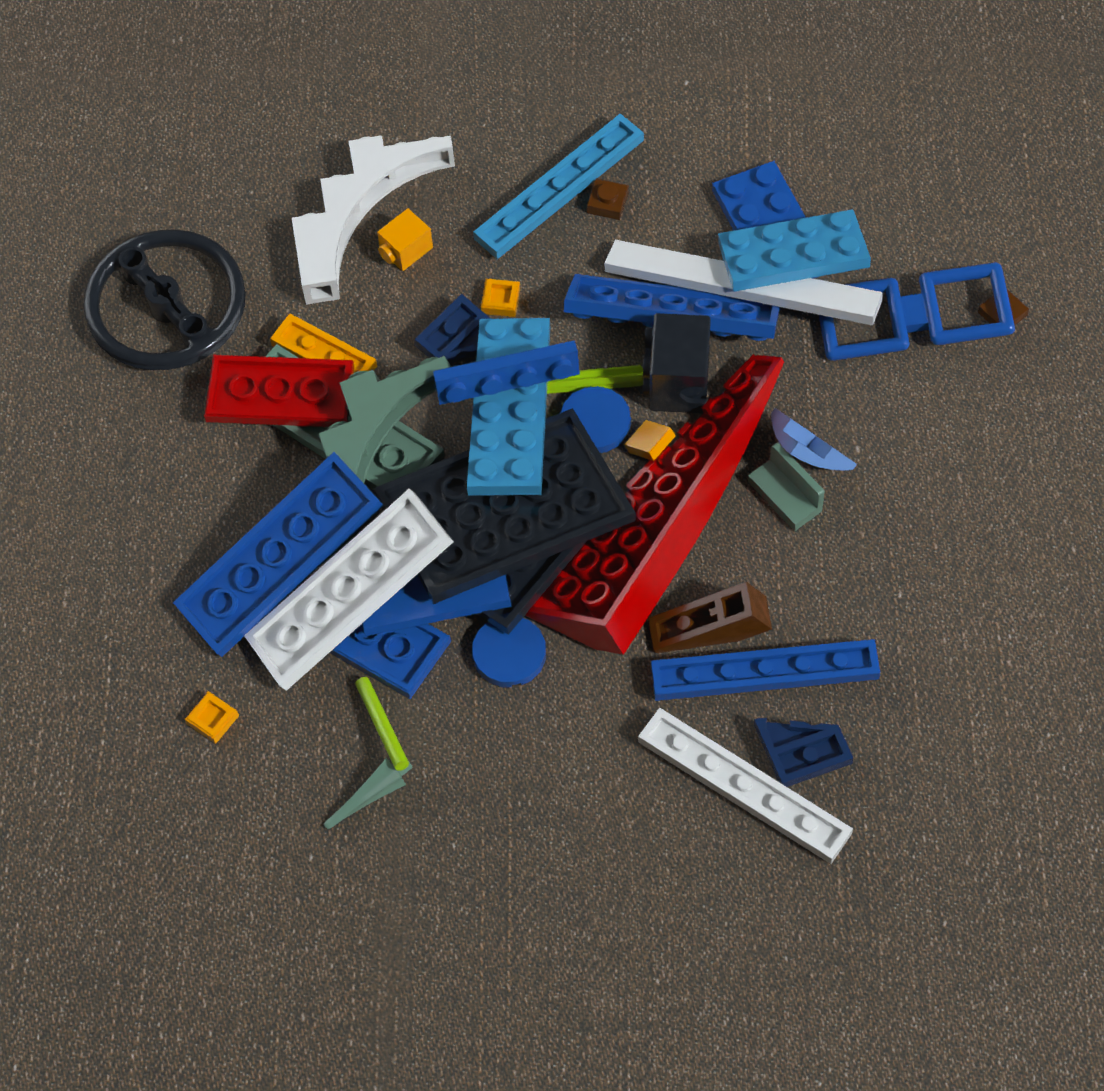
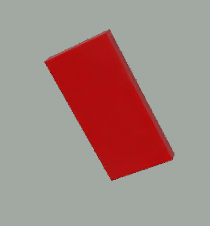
[204,355,354,427]

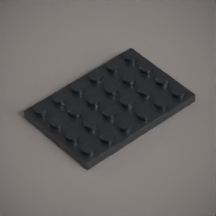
[375,408,636,604]

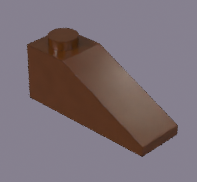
[648,582,772,653]

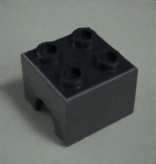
[643,313,711,414]

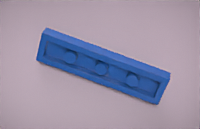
[433,341,580,405]

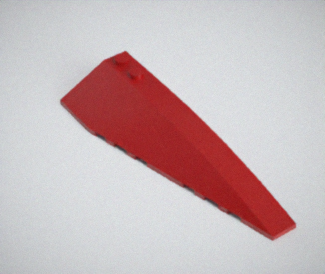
[525,354,784,655]

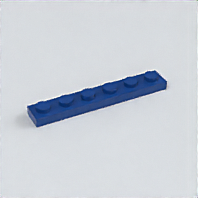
[651,639,880,701]

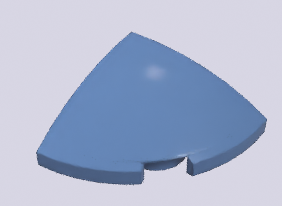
[771,408,857,471]

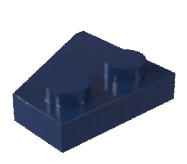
[414,294,491,364]
[754,718,853,787]

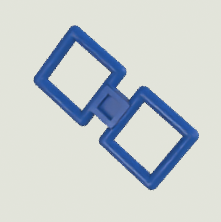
[819,262,1015,361]

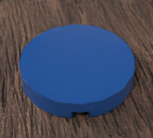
[561,386,631,453]
[472,618,546,687]

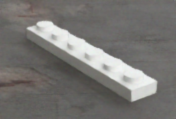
[638,708,853,864]

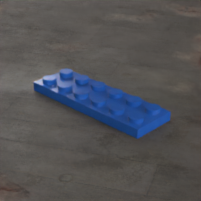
[563,274,780,341]
[173,452,384,657]

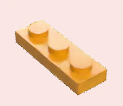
[270,313,377,373]

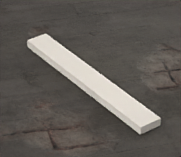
[604,240,882,325]

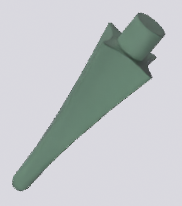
[324,758,413,829]

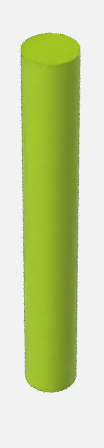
[355,677,409,771]

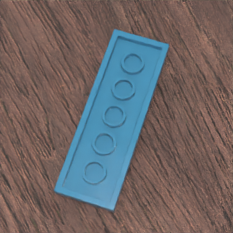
[467,318,551,495]

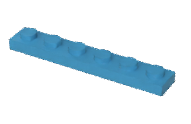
[473,114,644,259]

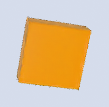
[481,279,520,317]
[624,420,675,461]
[185,691,239,744]

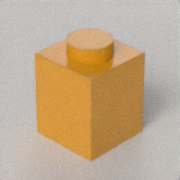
[377,208,433,271]

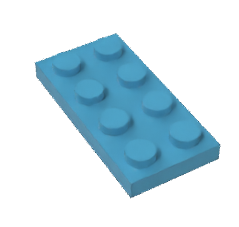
[718,209,871,292]

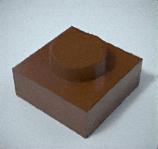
[587,178,629,220]

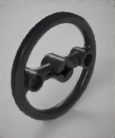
[83,229,246,370]

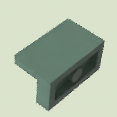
[748,442,825,531]

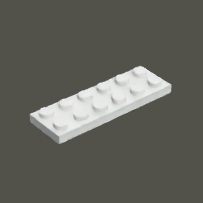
[244,488,454,691]

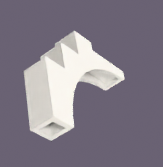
[292,136,455,305]

